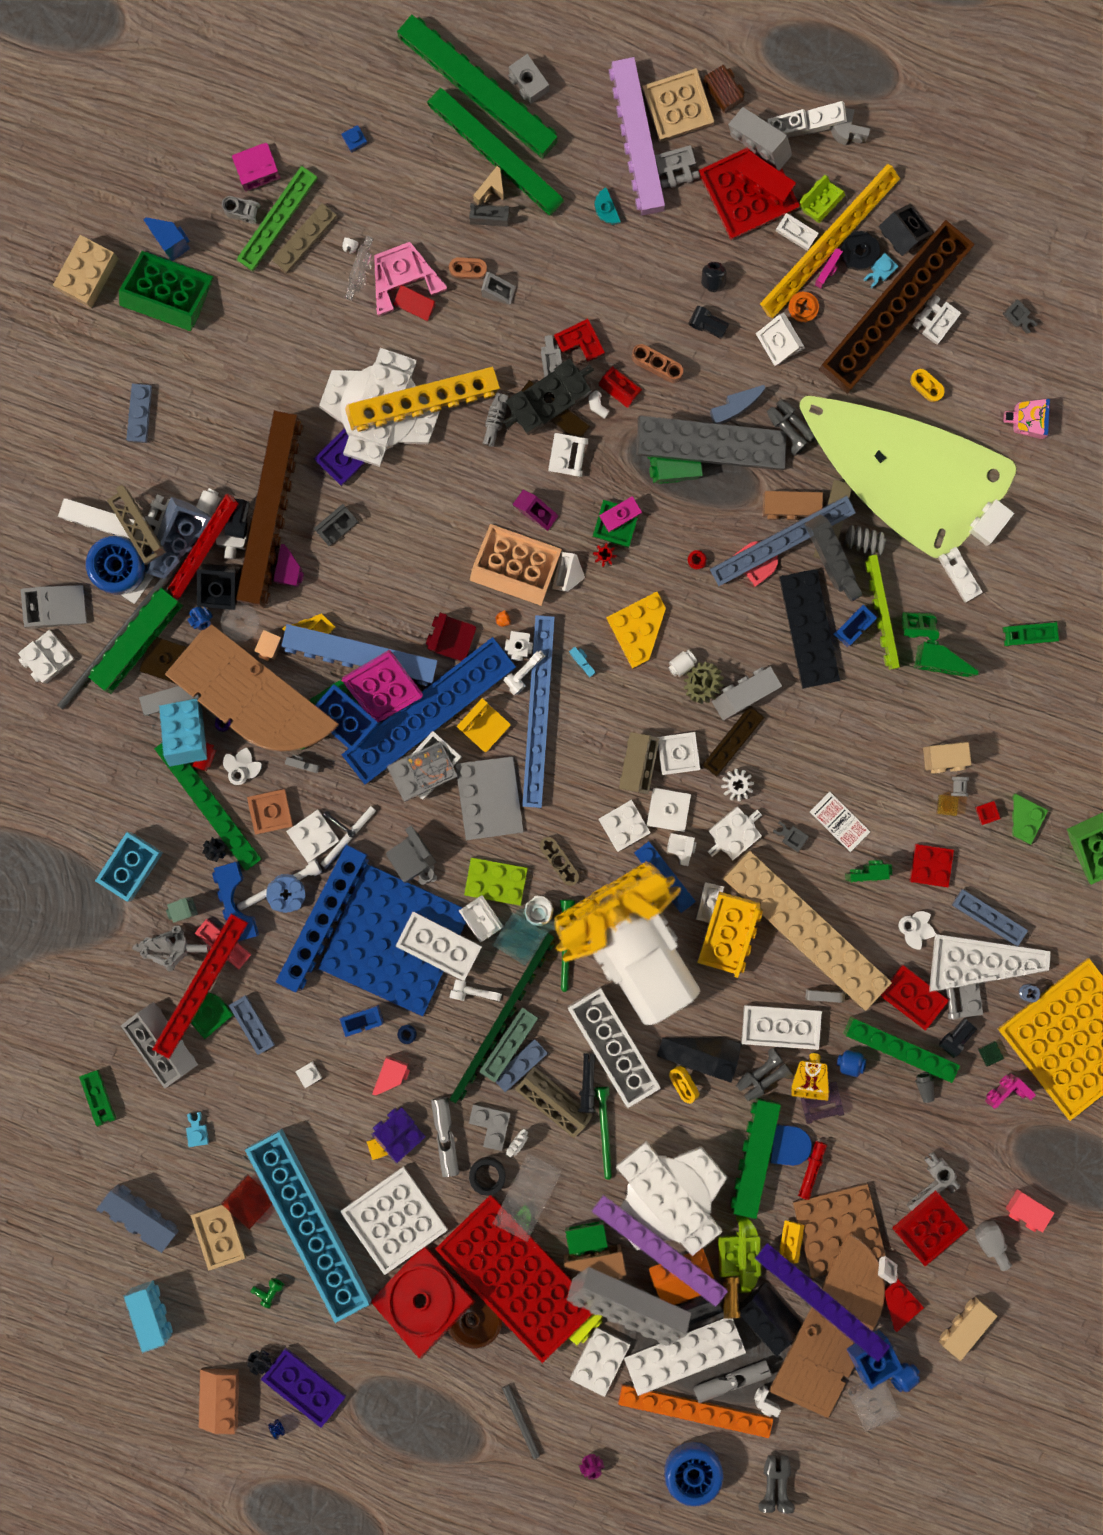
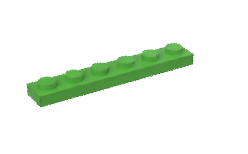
[236,166,318,272]

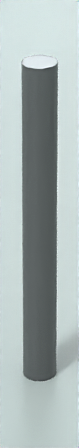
[502,1385,540,1459]

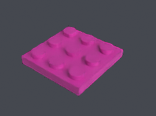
[342,649,423,722]

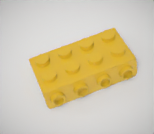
[697,891,763,978]

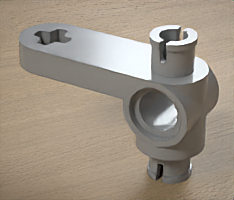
[907,1152,960,1211]

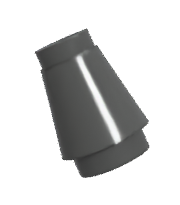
[915,1073,934,1103]

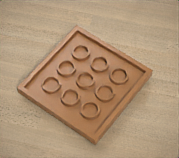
[792,1183,886,1278]

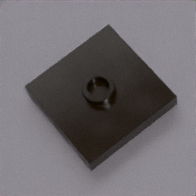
[139,637,187,684]

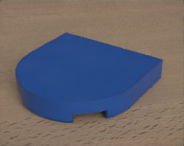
[770,1124,812,1166]

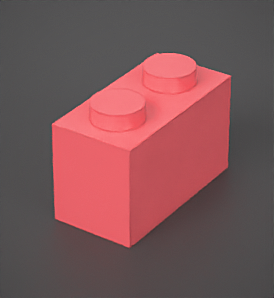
[1005,1189,1054,1233]

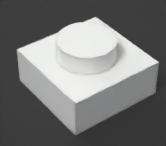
[296,1061,322,1088]
[878,1256,897,1284]

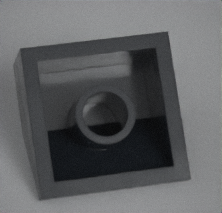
[878,204,933,256]
[197,564,241,610]

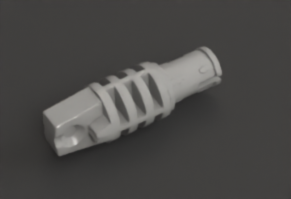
[482,393,508,447]

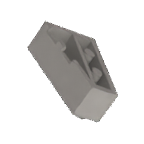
[728,107,792,170]
[712,666,782,720]

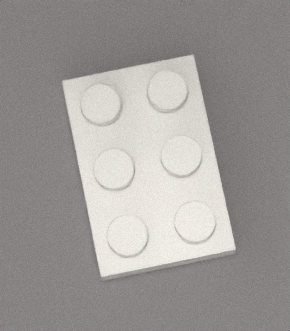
[570,1327,630,1397]

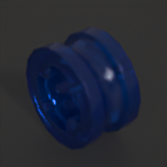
[268,1419,285,1440]

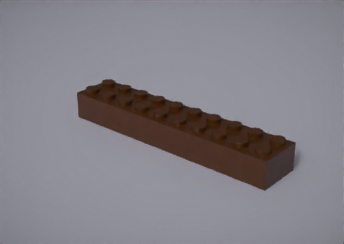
[819,220,975,394]
[236,410,303,608]

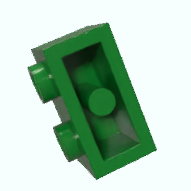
[565,1221,608,1256]

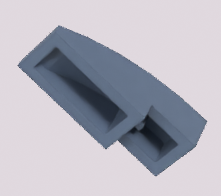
[710,385,765,424]

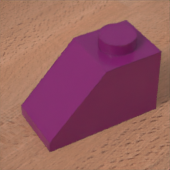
[512,489,558,531]
[274,544,304,588]

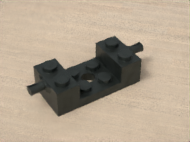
[503,358,594,435]

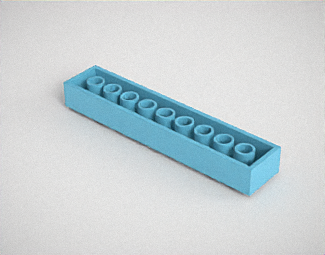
[245,1129,371,1323]

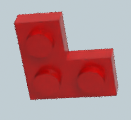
[554,319,605,362]

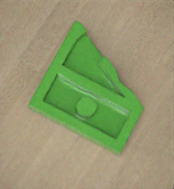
[1012,794,1048,845]

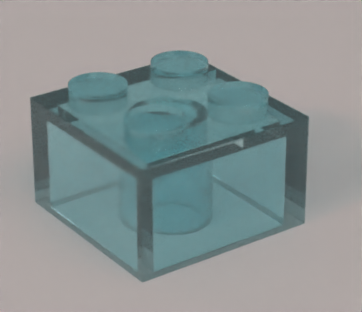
[493,911,546,966]

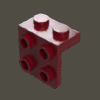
[426,612,476,661]

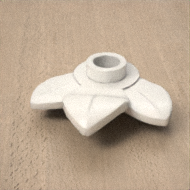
[223,748,262,785]
[898,911,936,950]

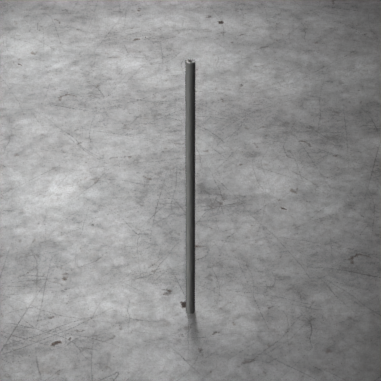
[57,539,198,709]

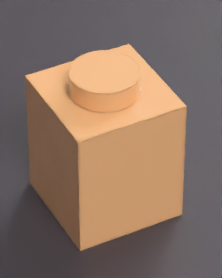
[254,630,283,661]

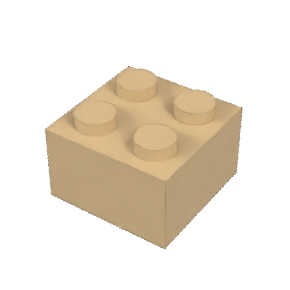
[923,742,971,774]

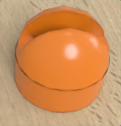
[495,610,511,627]

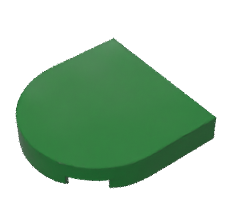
[191,993,234,1040]

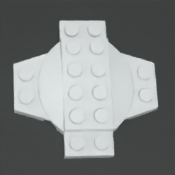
[319,348,440,467]
[616,1141,727,1256]

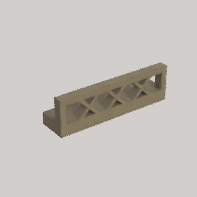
[107,484,166,565]
[515,1067,593,1138]

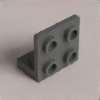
[386,826,436,883]

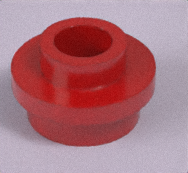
[687,550,707,570]

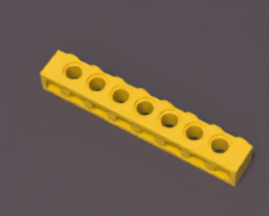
[345,367,500,432]

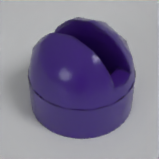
[215,717,231,732]

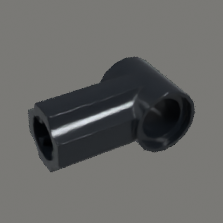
[688,306,729,339]
[225,499,250,539]
[939,1018,977,1058]

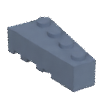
[96,1184,179,1253]

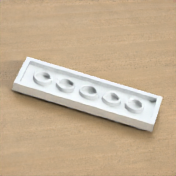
[624,1319,746,1396]

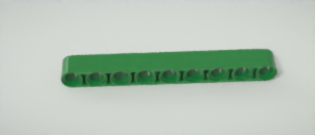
[427,88,564,216]

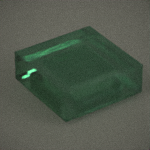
[977,1041,1004,1067]

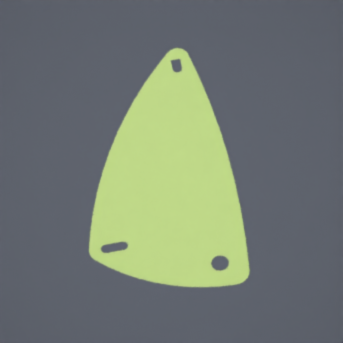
[800,396,1016,558]

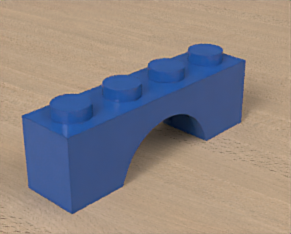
[212,861,259,941]

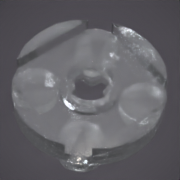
[221,603,260,642]

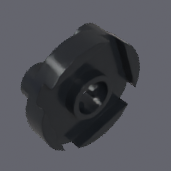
[841,231,880,271]

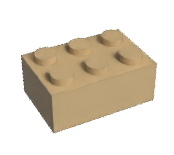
[53,235,118,309]

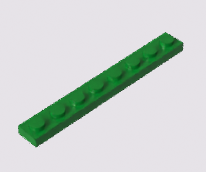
[154,743,262,871]

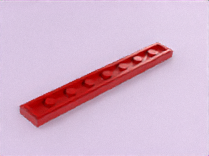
[152,914,248,1059]

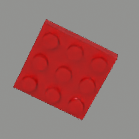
[892,1190,969,1267]

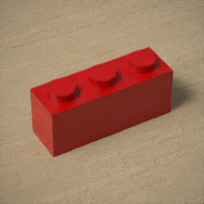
[734,150,796,207]

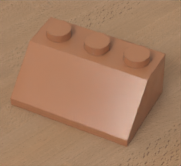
[199,1368,239,1434]

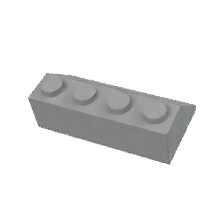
[121,1002,198,1089]

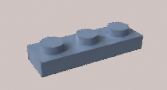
[126,384,152,443]
[228,995,275,1055]
[496,1039,548,1092]

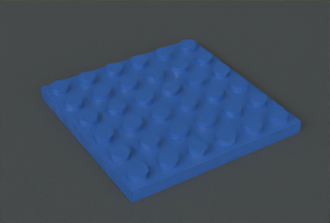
[318,864,466,1016]

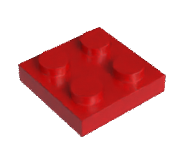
[909,844,954,888]

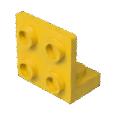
[456,698,511,752]

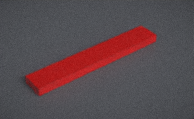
[168,494,238,599]

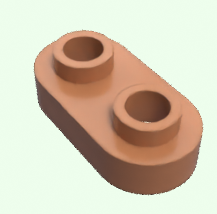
[449,257,487,279]

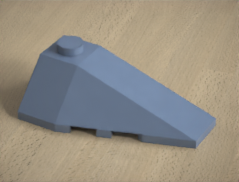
[146,497,211,579]

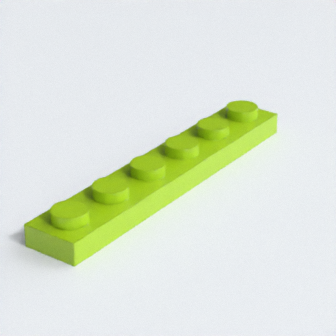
[865,555,900,670]

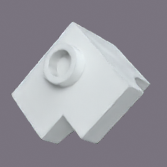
[667,833,696,866]

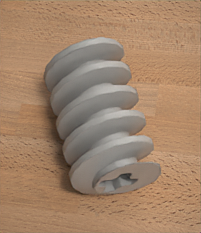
[844,525,886,557]

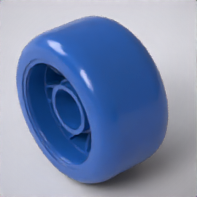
[86,536,147,595]
[664,1442,723,1506]

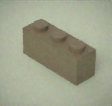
[619,732,660,794]

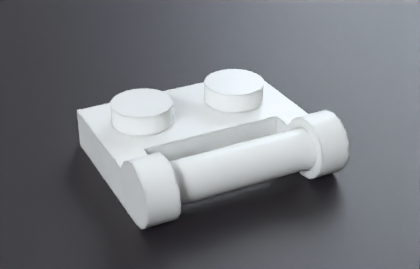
[548,433,589,477]

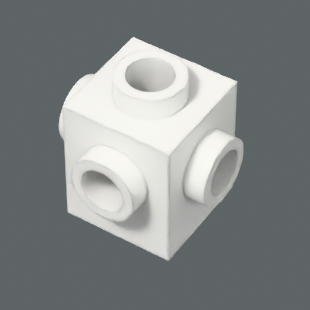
[505,631,533,661]

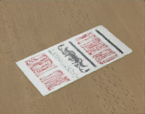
[810,792,870,852]

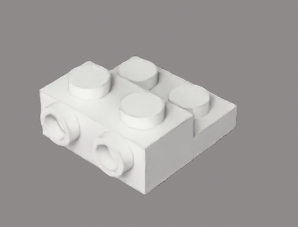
[18,630,75,684]

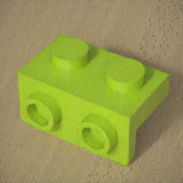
[800,175,845,223]

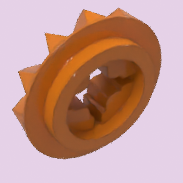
[788,292,819,323]

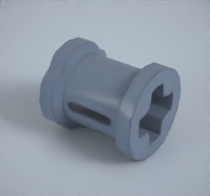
[1019,984,1040,1003]

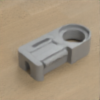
[805,989,845,1003]

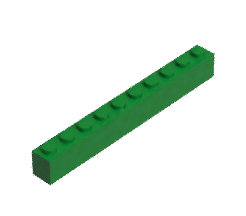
[397,14,558,159]

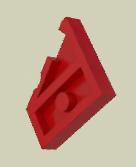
[885,1278,924,1332]

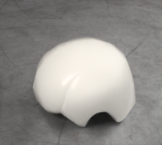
[524,896,554,926]

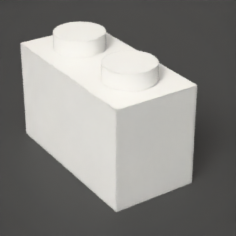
[969,499,1014,546]

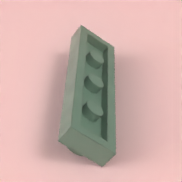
[479,1007,539,1083]

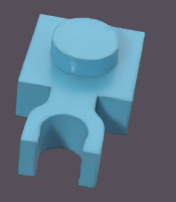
[864,253,898,288]
[569,647,595,678]
[186,1111,209,1147]

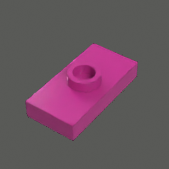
[815,248,843,289]
[599,496,642,532]

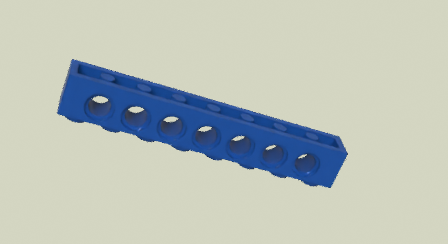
[276,844,369,993]

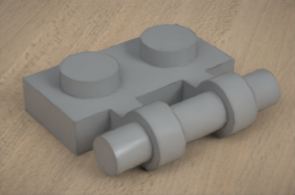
[655,145,699,188]

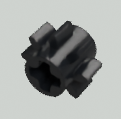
[202,837,227,862]
[247,1350,271,1375]

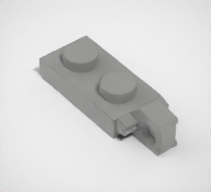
[541,335,562,377]

